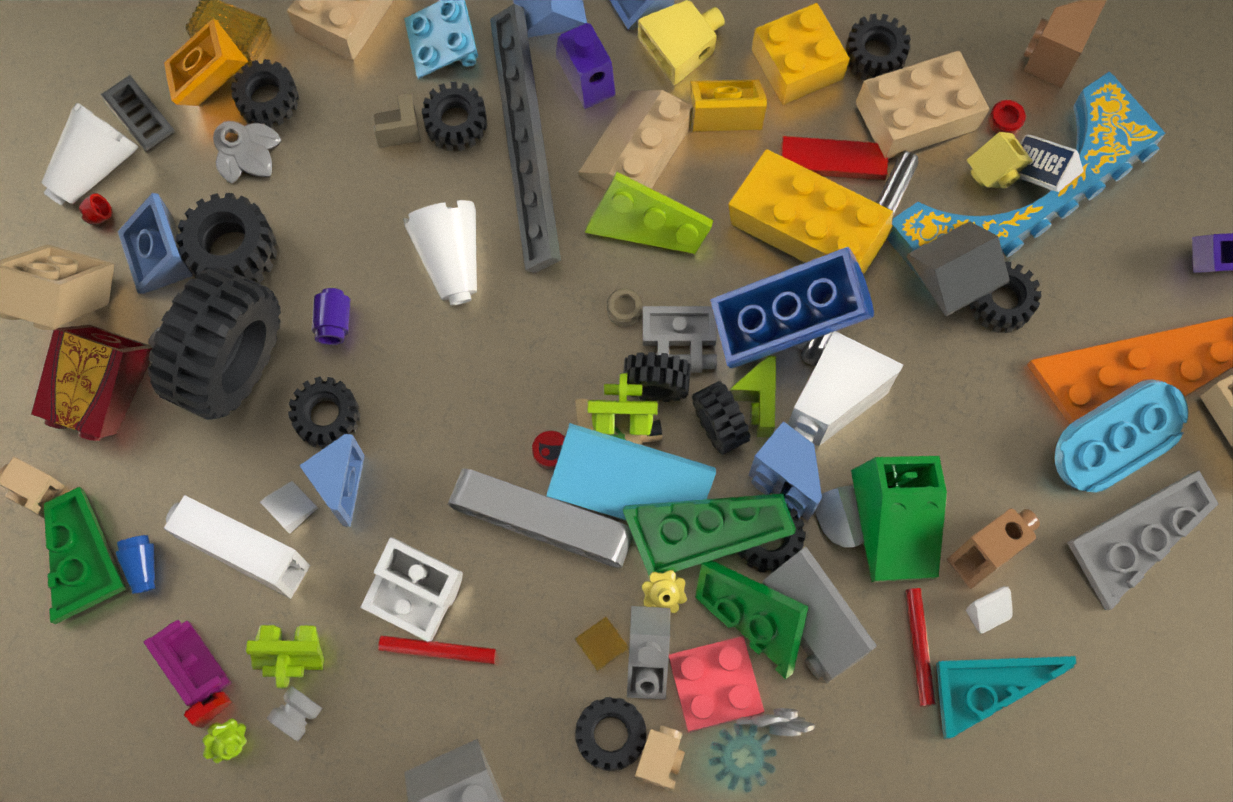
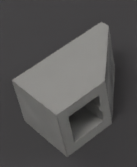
[627,606,670,700]

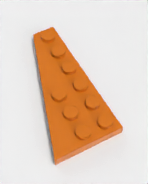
[1027,316,1233,424]

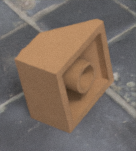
[1023,0,1107,88]

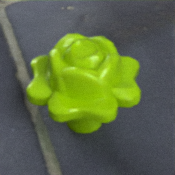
[202,719,247,763]

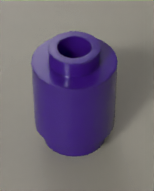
[311,288,351,345]

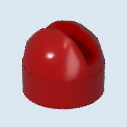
[79,193,112,225]

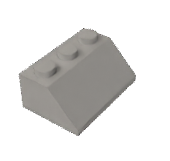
[762,547,877,683]

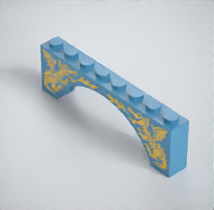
[887,71,1166,285]

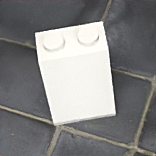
[788,331,903,446]

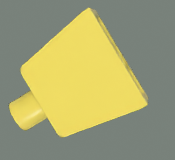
[638,0,725,86]

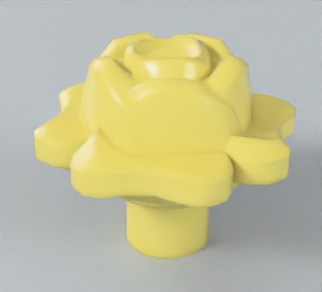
[642,570,687,613]

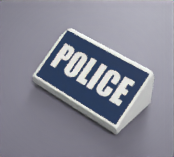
[1019,134,1083,192]

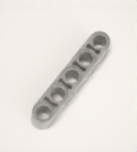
[448,468,633,568]

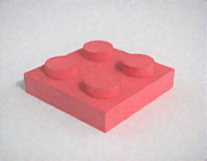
[669,636,764,733]

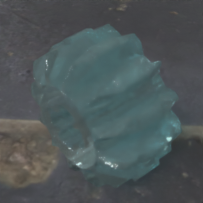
[708,723,777,793]

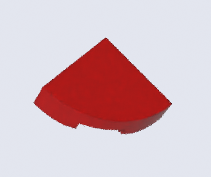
[183,691,232,729]

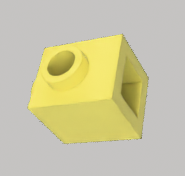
[967,132,1033,189]

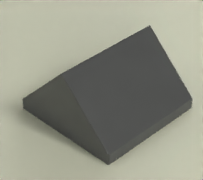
[907,221,1010,316]

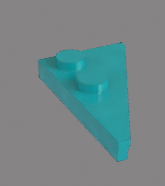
[936,656,1077,739]

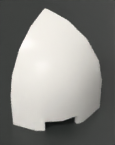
[815,485,864,547]

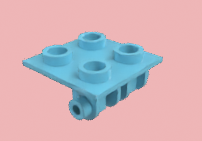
[404,0,478,79]

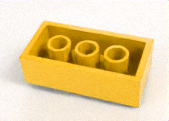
[728,149,893,275]

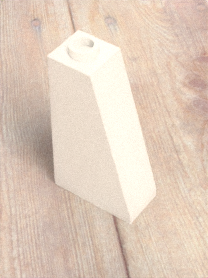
[164,495,310,599]

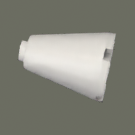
[41,103,139,205]
[403,200,477,305]

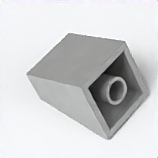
[404,739,504,802]

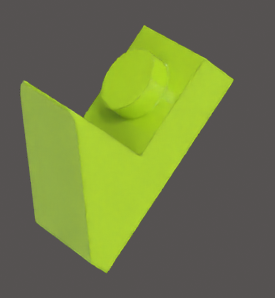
[730,356,776,438]

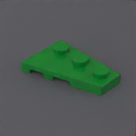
[44,487,127,625]
[695,560,809,679]

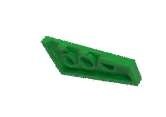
[623,494,796,578]

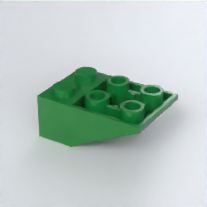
[851,456,947,582]

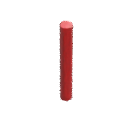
[906,588,936,707]
[378,635,496,664]

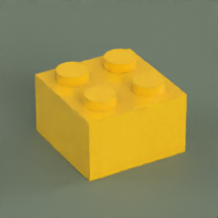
[751,3,850,106]

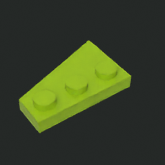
[584,172,713,254]

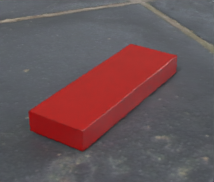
[781,136,888,181]

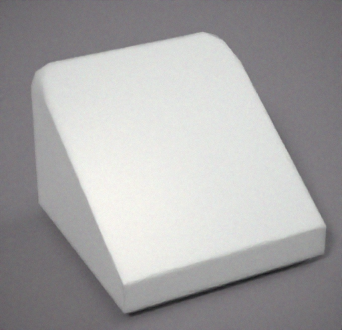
[260,481,318,534]
[966,586,1013,634]

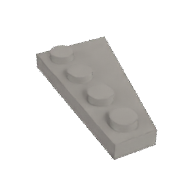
[1067,471,1218,610]

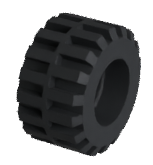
[176,193,277,283]

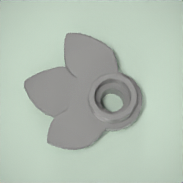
[213,121,281,184]
[737,708,815,736]

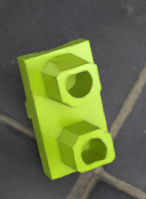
[588,373,658,435]
[246,625,324,689]

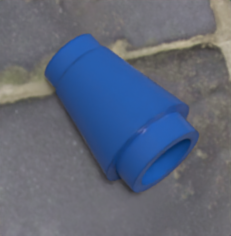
[115,535,156,594]

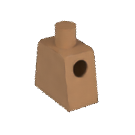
[947,508,1040,589]

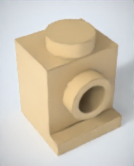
[0,456,65,518]
[634,726,685,791]

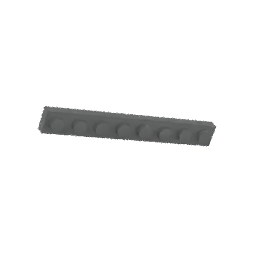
[490,3,561,273]

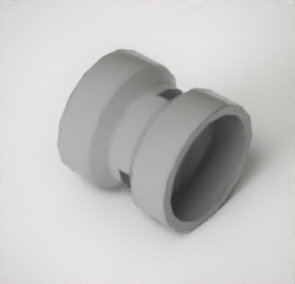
[266,686,323,741]

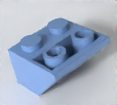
[748,421,822,521]

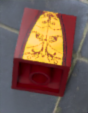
[31,324,153,441]

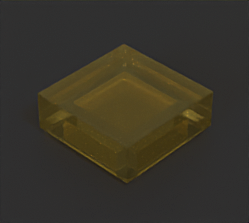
[575,616,629,672]

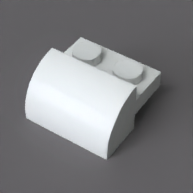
[360,537,463,642]

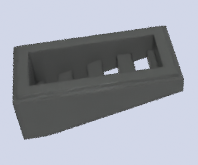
[101,75,175,151]

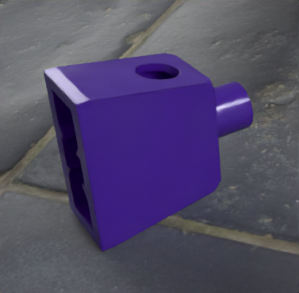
[556,23,616,109]

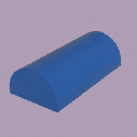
[710,247,874,369]

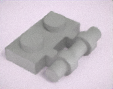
[642,306,717,373]

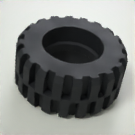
[148,267,281,420]

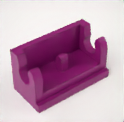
[143,620,232,707]

